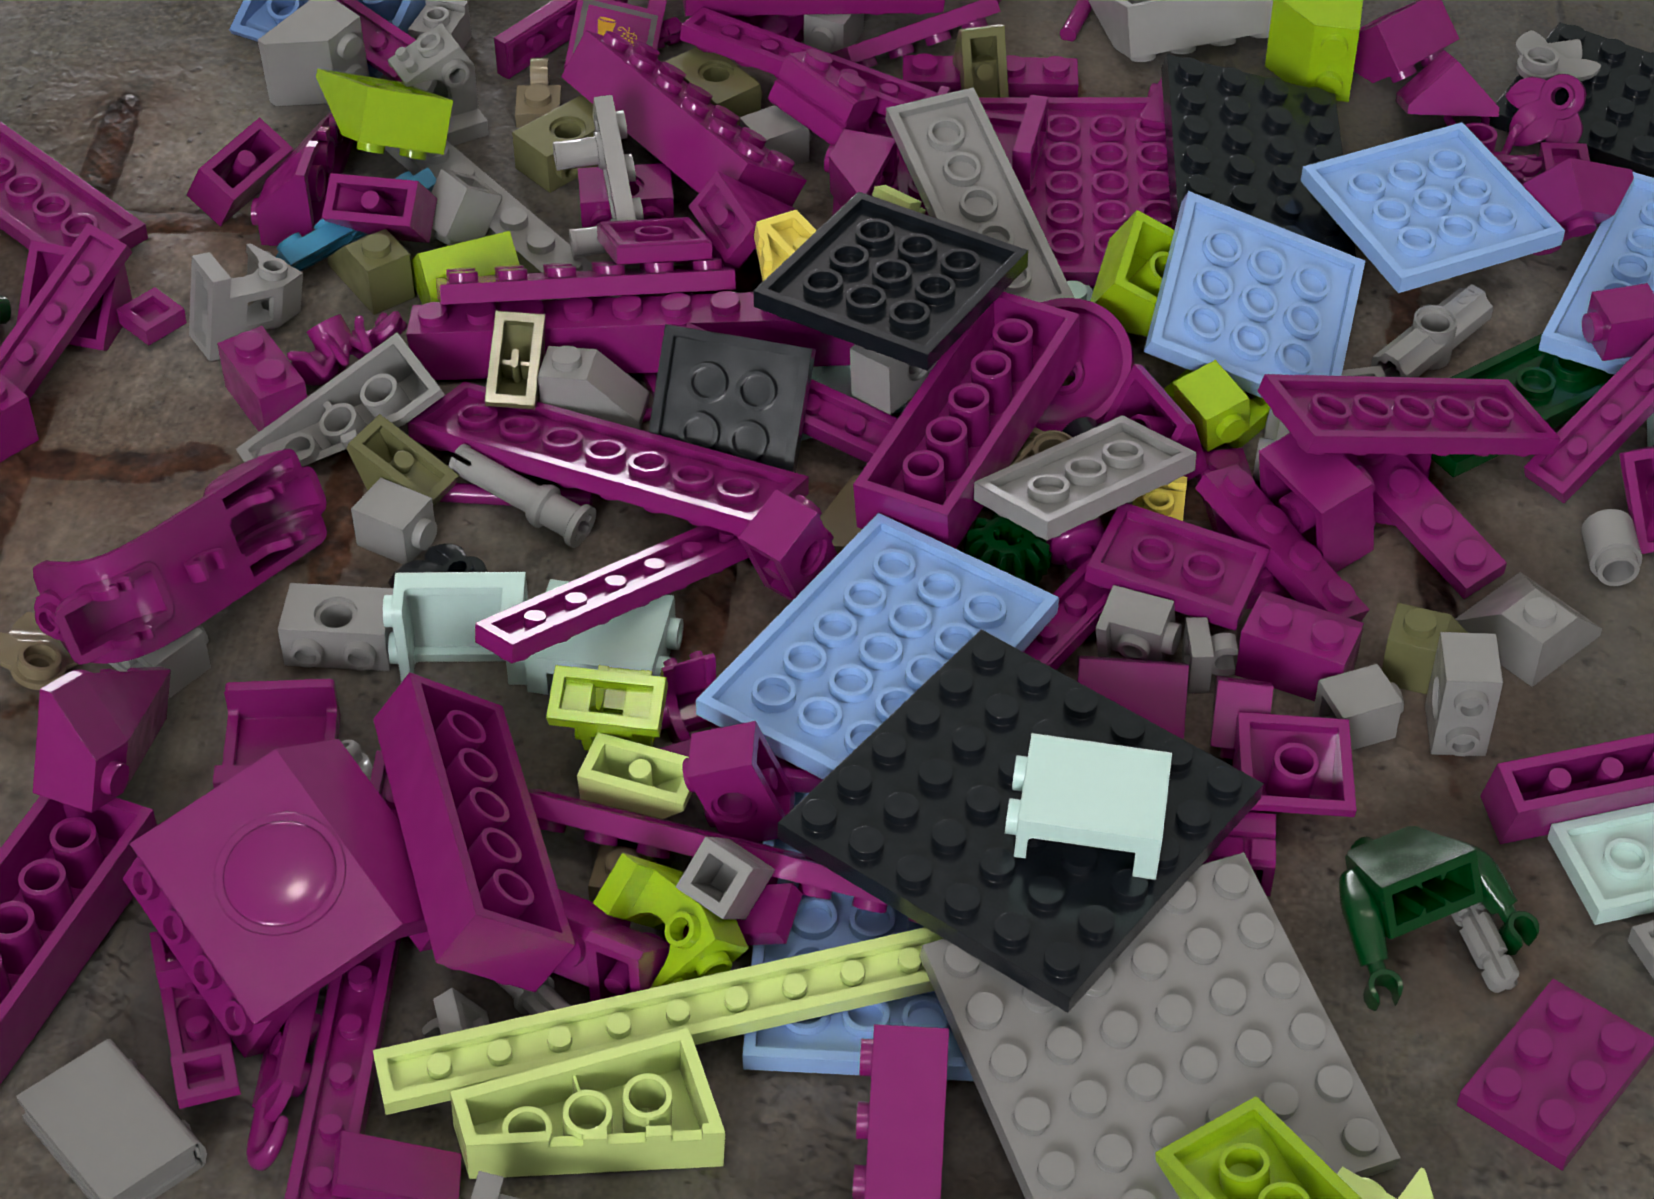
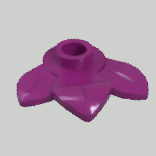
[1505,74,1586,146]

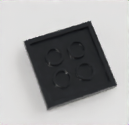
[648,324,816,473]

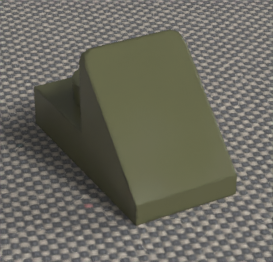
[953,24,1009,98]
[347,414,459,507]

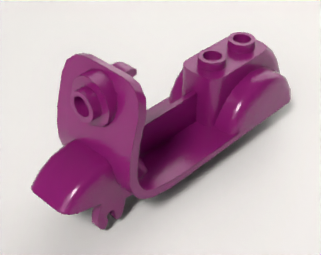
[33,449,327,665]

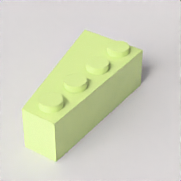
[450,1027,725,1179]

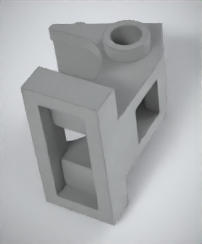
[388,23,489,146]
[189,243,303,361]

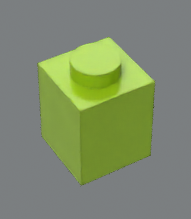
[1173,360,1250,452]

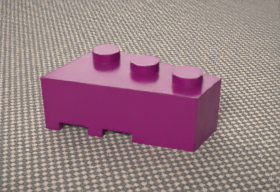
[852,1024,949,1199]

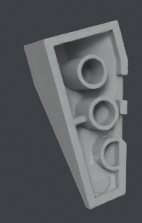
[236,333,445,467]

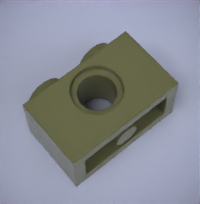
[665,47,763,126]
[512,95,598,193]

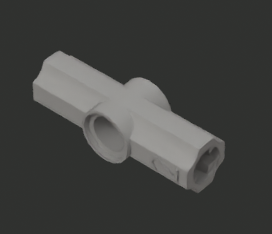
[1371,284,1493,377]

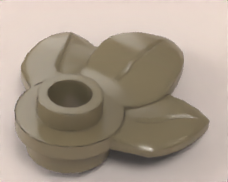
[0,612,79,690]

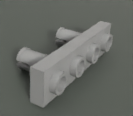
[553,95,644,269]

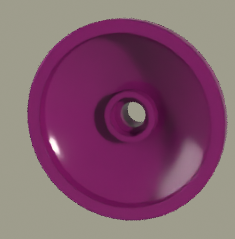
[1035,298,1134,431]

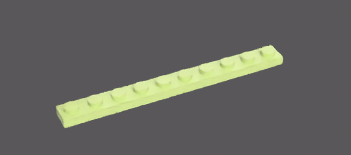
[373,927,944,1115]

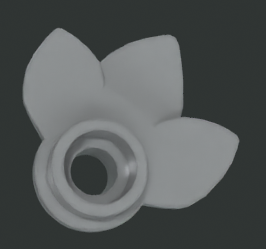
[1515,30,1601,81]

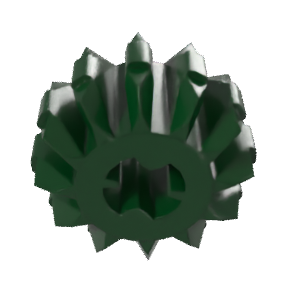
[964,512,1052,587]

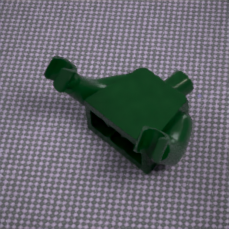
[1339,826,1540,1011]

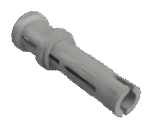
[449,444,597,548]

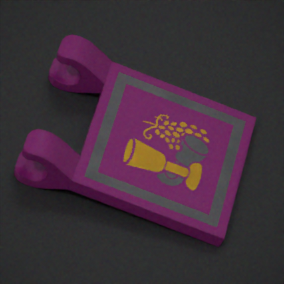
[564,0,667,69]

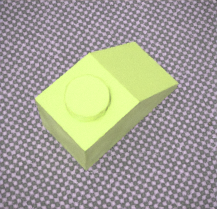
[577,732,692,819]

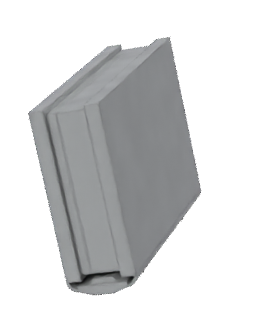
[16,1039,207,1199]

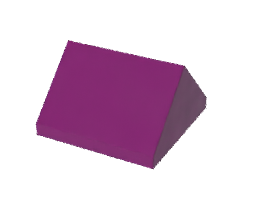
[1396,50,1499,117]
[16,240,133,351]
[1101,364,1208,481]
[1077,655,1189,740]
[1233,712,1357,817]

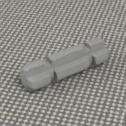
[1451,902,1519,993]

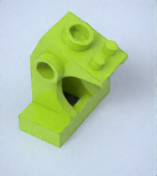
[546,665,668,751]
[593,853,749,988]

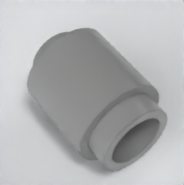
[1581,509,1643,586]

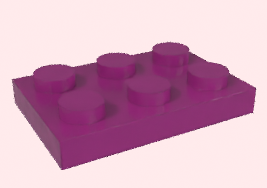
[1084,503,1270,631]
[1457,978,1654,1171]

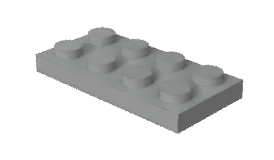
[974,415,1196,540]

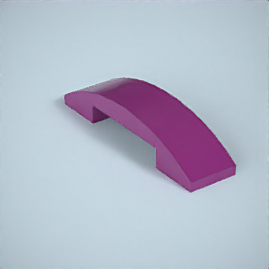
[149,931,241,1109]

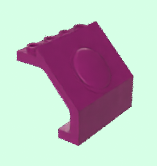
[123,739,432,1058]

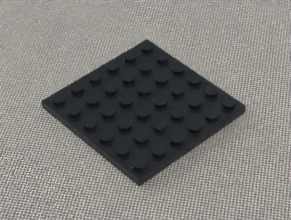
[777,629,1264,1013]

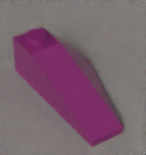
[33,667,171,813]

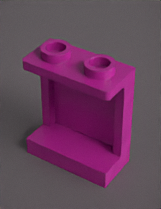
[937,86,1048,189]
[689,171,796,269]
[213,679,341,788]

